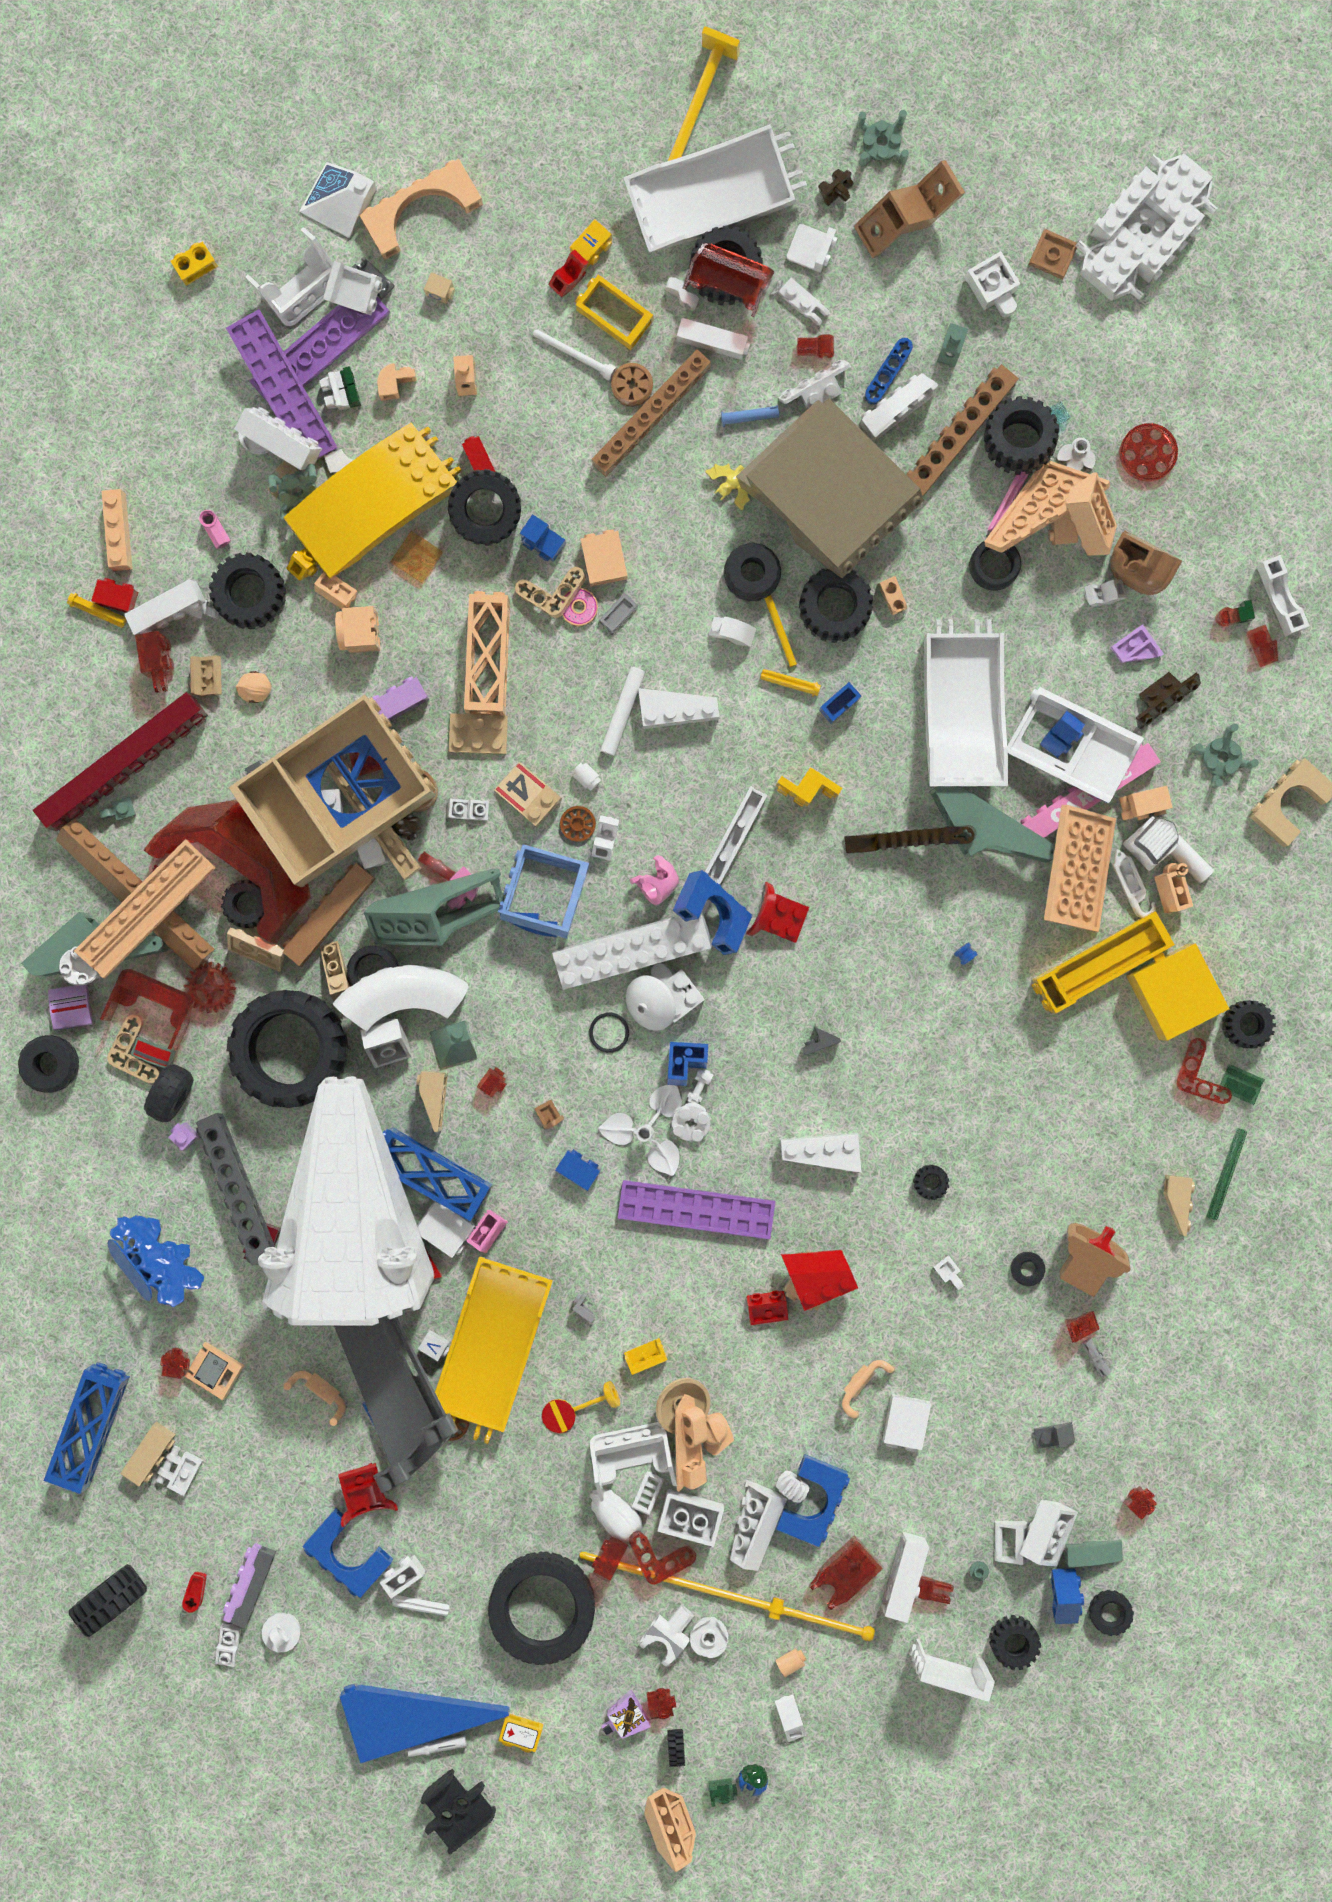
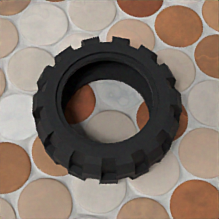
[226,990,348,1108]

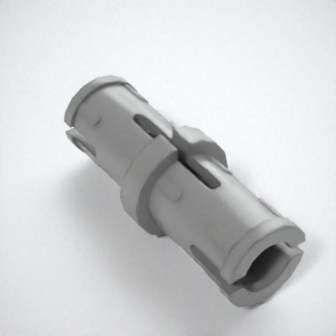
[1081,1338,1111,1377]

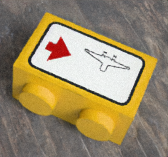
[498,1713,543,1753]

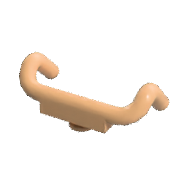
[842,1360,895,1419]
[283,1371,346,1426]

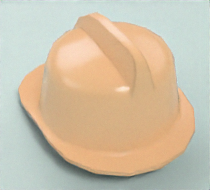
[703,1412,734,1455]

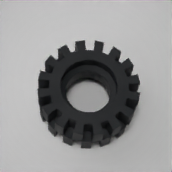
[913,1164,950,1200]
[667,1729,685,1767]

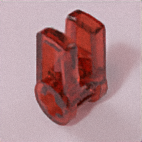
[918,1575,954,1604]

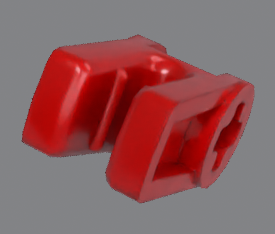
[182,1572,207,1613]

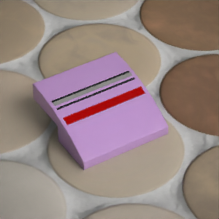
[48,984,92,1031]

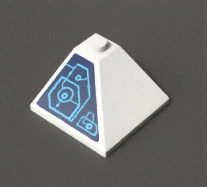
[299,162,377,239]

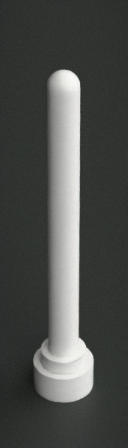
[533,330,617,381]

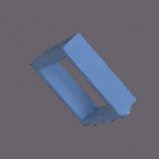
[498,844,589,939]

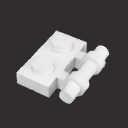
[156,1445,203,1496]

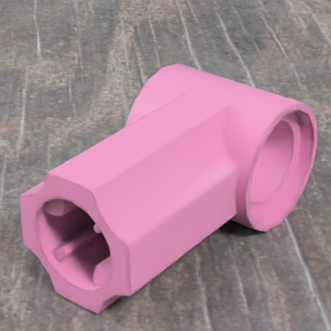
[199,510,231,550]

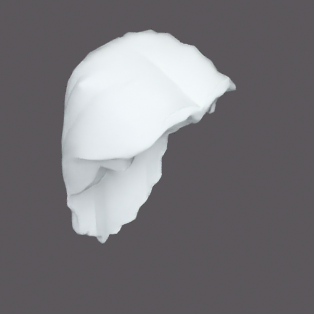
[590,1489,643,1542]

